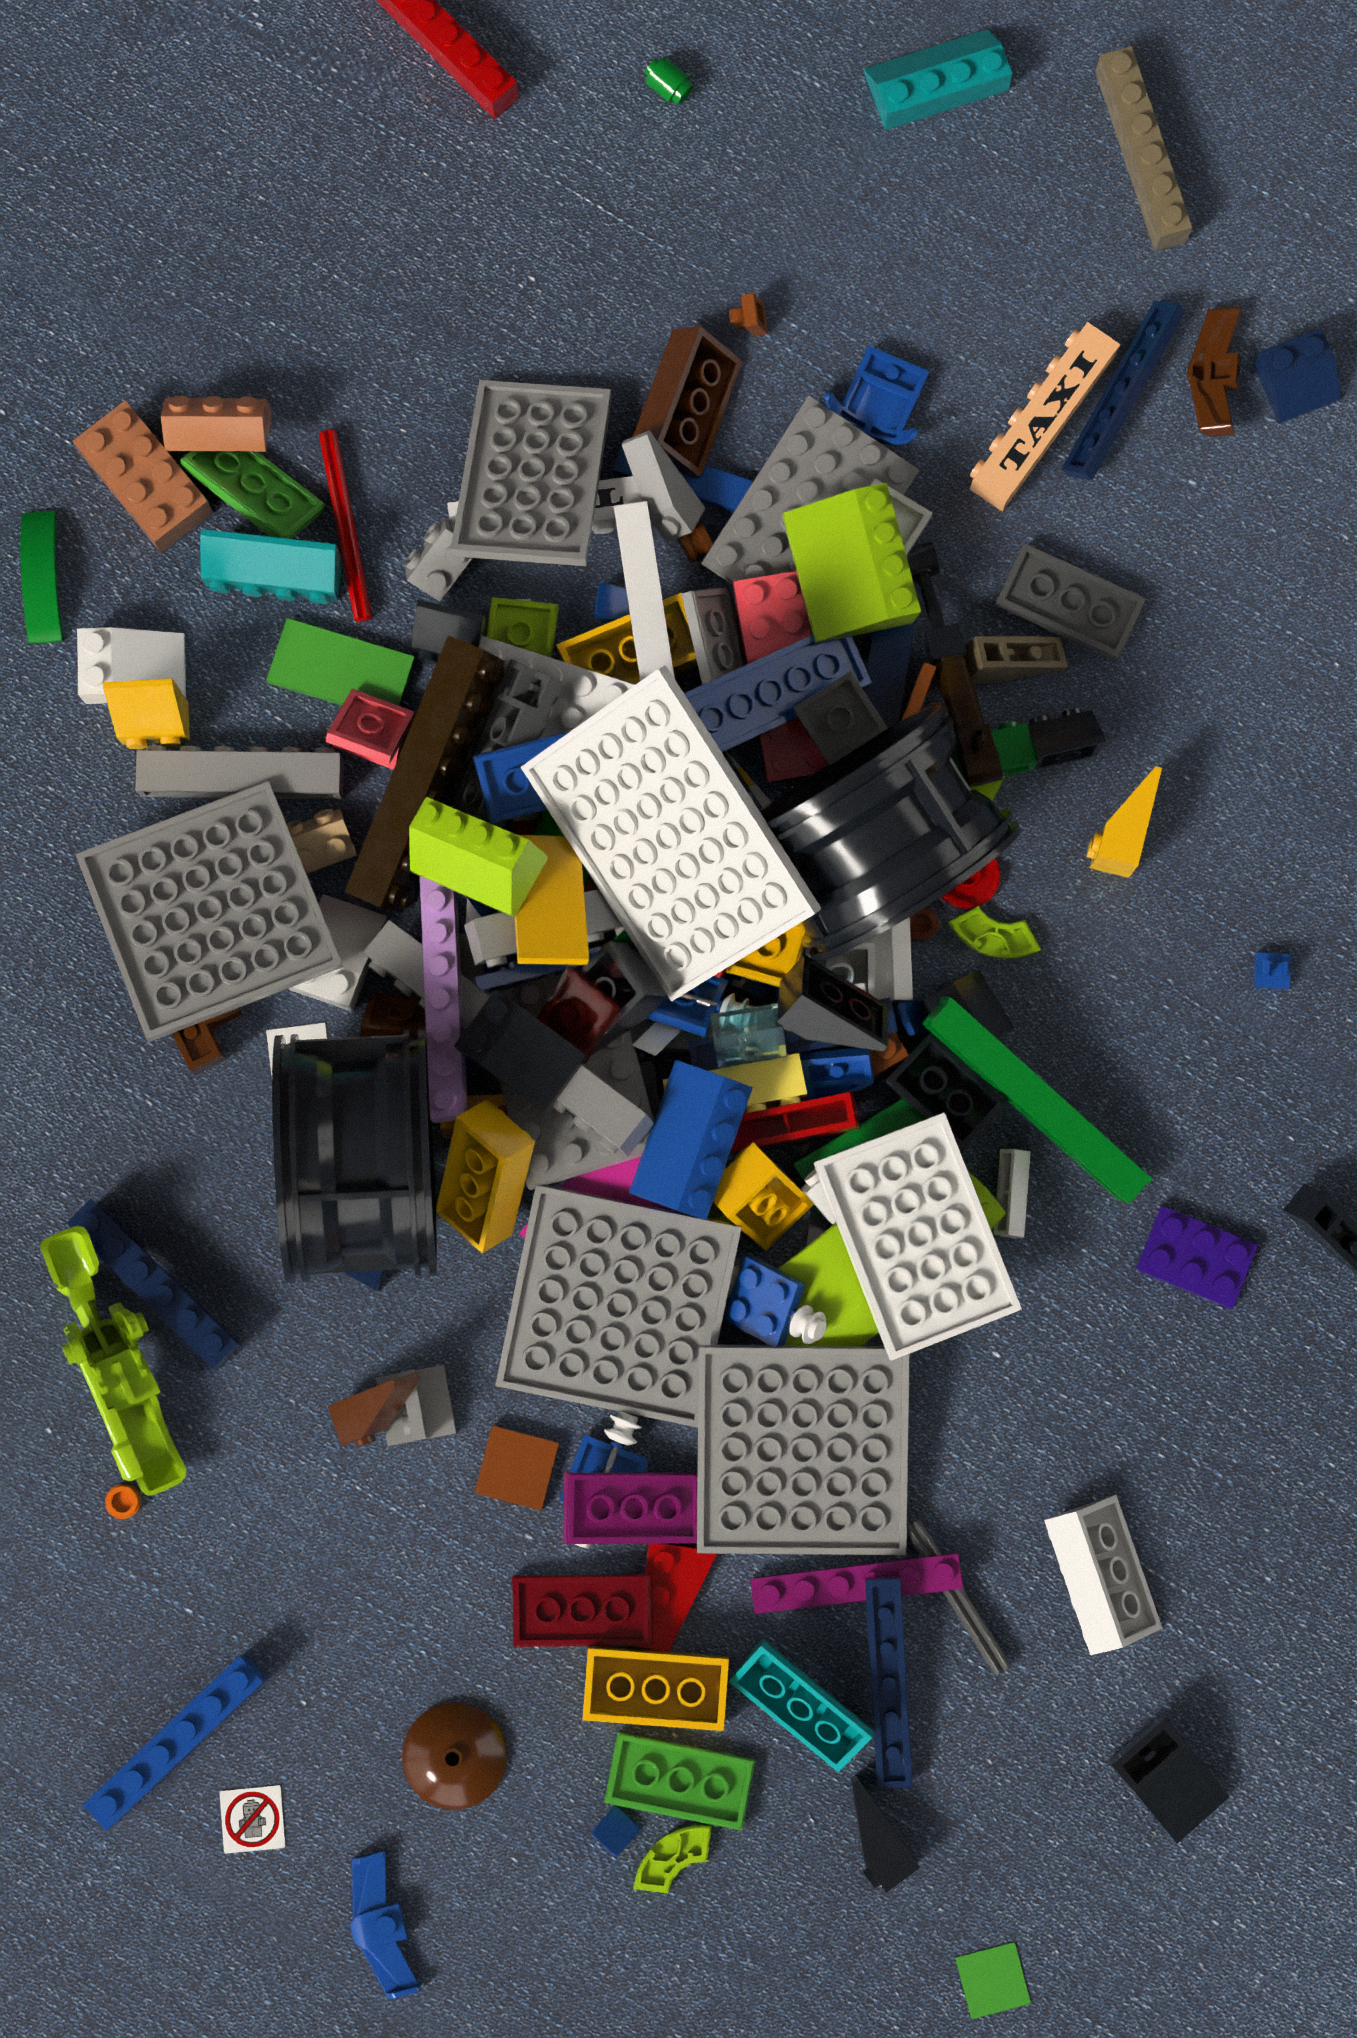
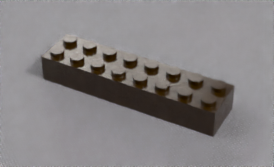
[345,635,505,913]

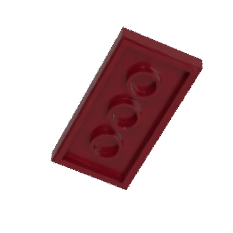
[512,1574,653,1647]

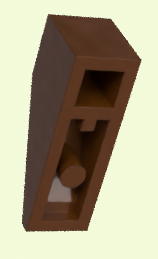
[328,1371,420,1447]

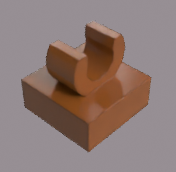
[729,293,768,337]

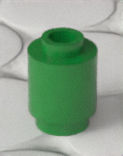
[644,57,694,106]

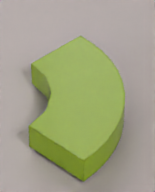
[948,906,1041,959]
[633,1824,712,1893]

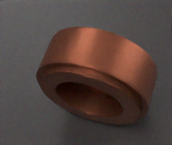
[910,907,939,942]

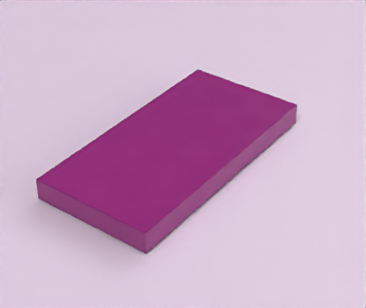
[563,1472,698,1544]

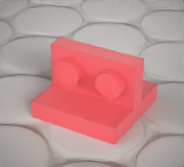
[326,689,415,770]

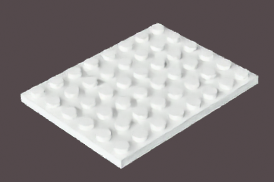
[521,665,822,1002]

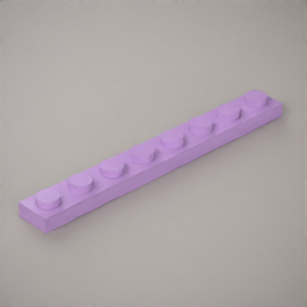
[420,876,468,1123]

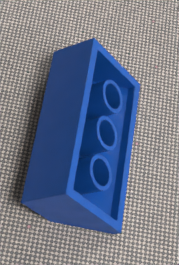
[629,1060,753,1220]

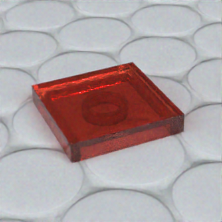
[537,966,620,1064]

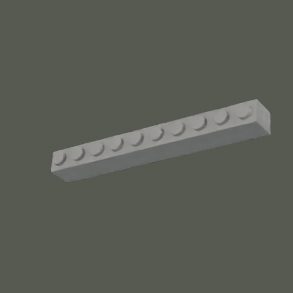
[363,920,654,1156]

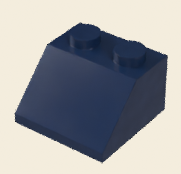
[1253,328,1341,424]

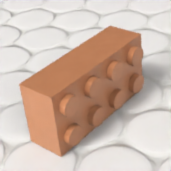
[73,400,214,553]

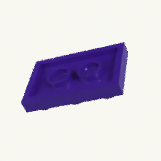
[1135,1206,1258,1309]

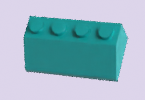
[864,29,1012,130]
[200,529,343,604]
[729,1638,875,1772]

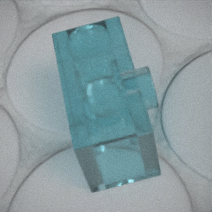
[710,1003,787,1068]

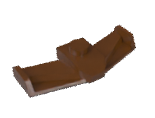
[1187,306,1243,437]

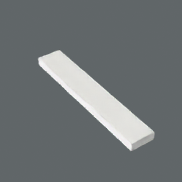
[614,501,675,681]

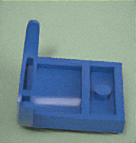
[824,345,930,445]

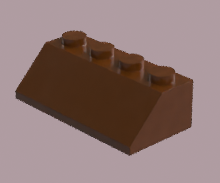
[633,326,743,478]

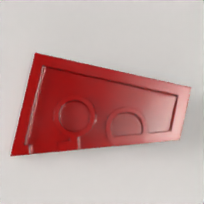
[634,1543,717,1652]

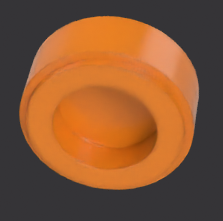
[105,1484,142,1519]

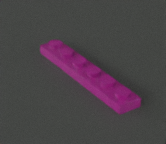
[750,1552,963,1614]

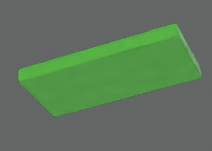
[179,451,326,539]
[266,618,416,706]
[604,1732,755,1831]

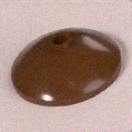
[402,1702,507,1810]

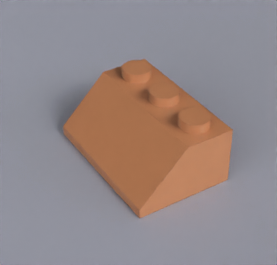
[161,396,273,452]

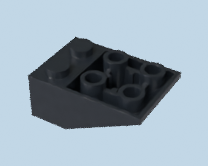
[1106,1715,1230,1844]

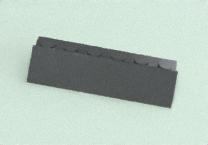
[451,659,562,829]

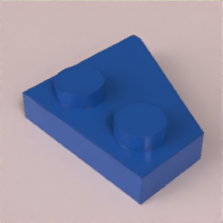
[800,1048,874,1101]

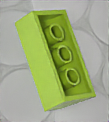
[409,797,548,918]

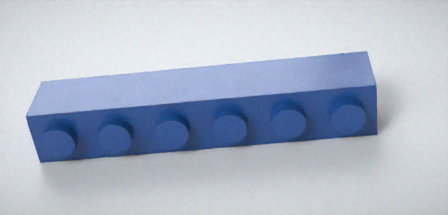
[83,1653,269,1831]

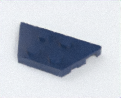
[475,947,601,993]

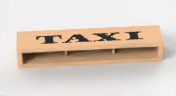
[970,322,1120,512]

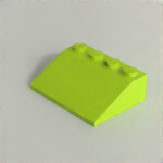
[782,483,921,644]

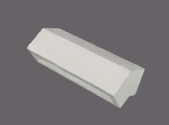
[874,917,913,1003]
[994,1149,1031,1239]

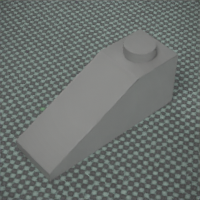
[622,430,705,542]

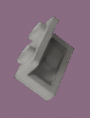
[404,517,472,602]

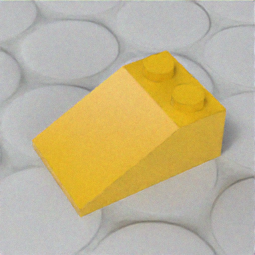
[103,678,190,749]
[1086,766,1162,878]
[713,1142,814,1251]

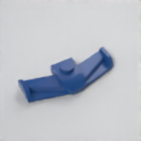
[350,1849,422,1999]

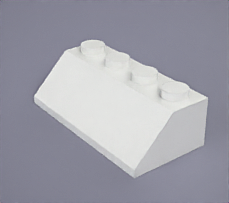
[1044,1495,1163,1655]

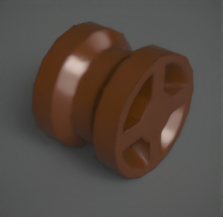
[677,522,713,564]

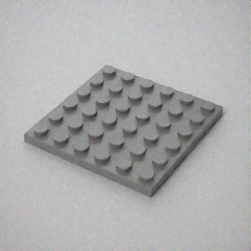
[75,781,343,1043]
[495,1185,742,1428]
[697,1345,909,1555]

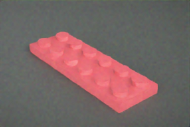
[732,571,828,783]

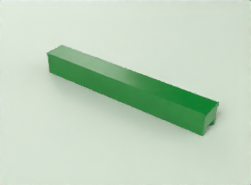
[922,997,1153,1204]

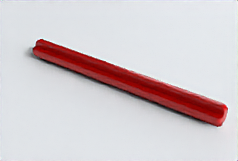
[319,429,372,622]

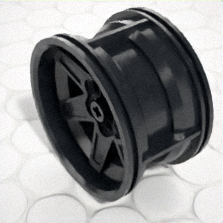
[760,703,1021,961]
[272,1028,437,1284]

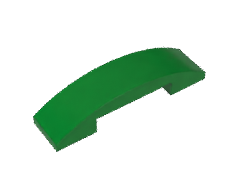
[20,511,63,644]

